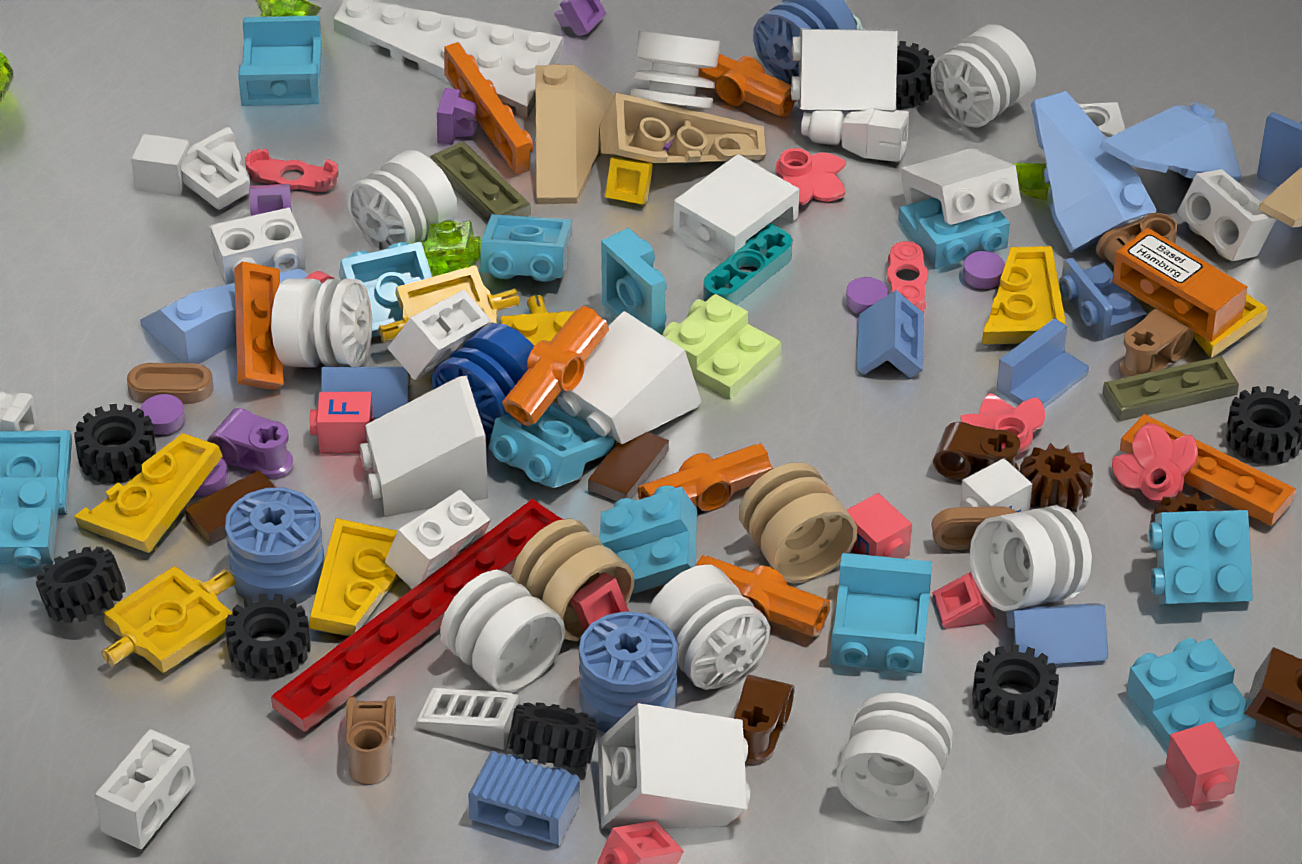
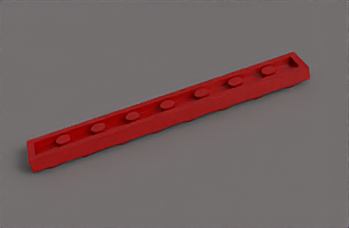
[271,499,563,732]

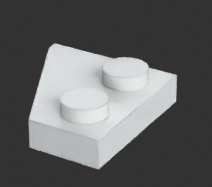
[181,126,250,210]

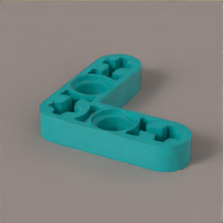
[703,223,793,305]

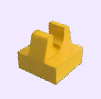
[605,156,653,205]

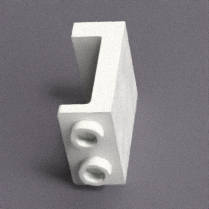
[791,28,898,110]
[900,148,1021,225]
[673,154,799,261]

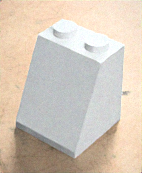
[557,311,702,444]
[359,376,488,516]
[598,703,750,830]

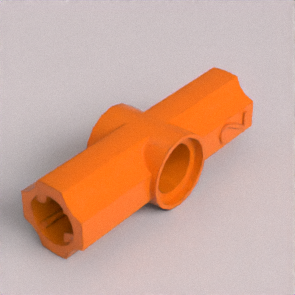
[698,54,797,119]
[502,305,609,427]
[638,443,773,512]
[696,555,830,637]

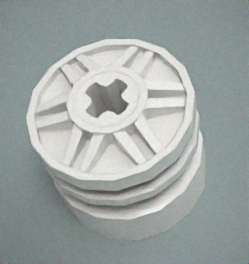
[930,24,1037,128]
[630,31,721,110]
[347,150,457,251]
[271,279,373,367]
[970,505,1092,611]
[647,565,770,690]
[440,570,565,694]
[836,692,953,821]

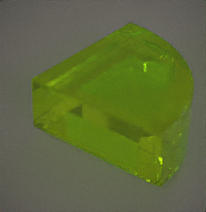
[1011,163,1050,200]

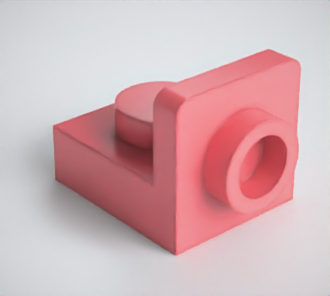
[597,820,684,864]

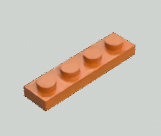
[444,42,533,175]
[1120,414,1296,526]

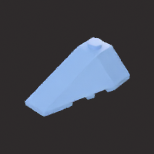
[1031,91,1157,253]
[1100,102,1242,183]
[140,268,308,364]

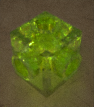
[422,220,481,277]

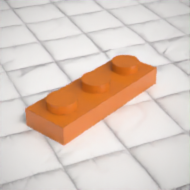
[234,261,284,391]

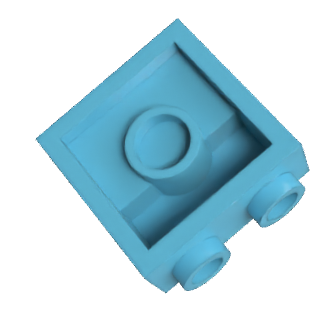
[898,198,1010,269]
[480,214,572,282]
[601,228,667,335]
[339,242,432,338]
[488,402,615,488]
[0,477,60,568]
[600,486,697,594]
[1148,510,1253,605]
[1127,638,1256,747]

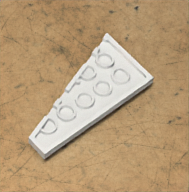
[334,0,563,119]

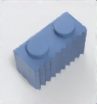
[468,751,580,845]

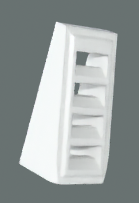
[416,688,520,750]

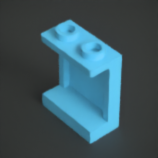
[238,16,322,106]
[830,553,933,673]

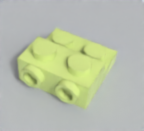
[662,294,782,399]

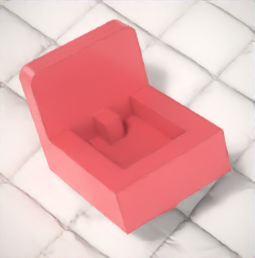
[571,573,629,632]

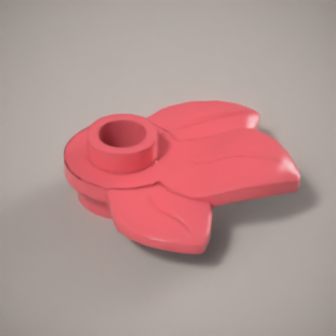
[775,148,846,205]
[960,393,1046,453]
[1112,423,1198,503]

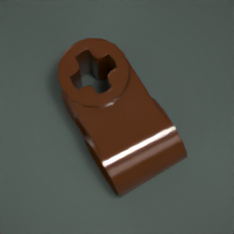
[933,422,1020,480]
[734,675,795,765]

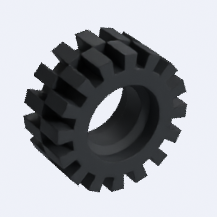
[896,41,935,109]
[1226,386,1302,465]
[74,404,156,484]
[35,547,126,623]
[225,594,311,680]
[972,645,1059,733]
[507,702,598,768]

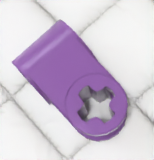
[207,408,293,479]

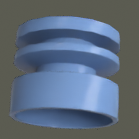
[753,0,857,85]
[225,488,325,605]
[579,611,678,733]

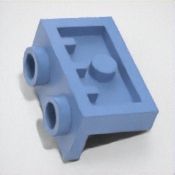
[1059,258,1147,340]

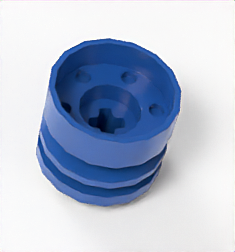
[432,322,534,439]

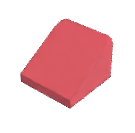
[932,572,996,629]

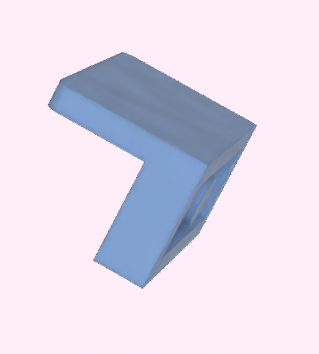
[1257,112,1302,187]
[857,290,924,378]
[996,318,1089,409]
[322,367,410,418]
[1006,603,1108,664]

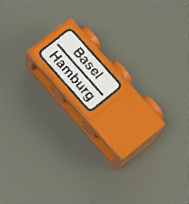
[1112,228,1248,342]

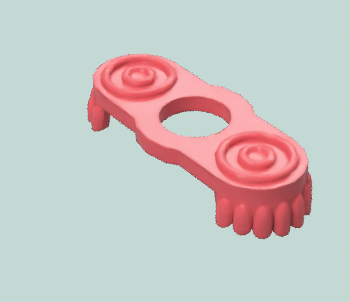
[245,149,339,192]
[887,241,928,313]

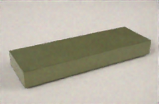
[430,141,531,222]
[1102,356,1239,421]

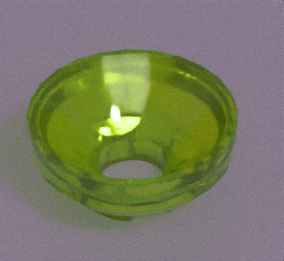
[255,0,322,17]

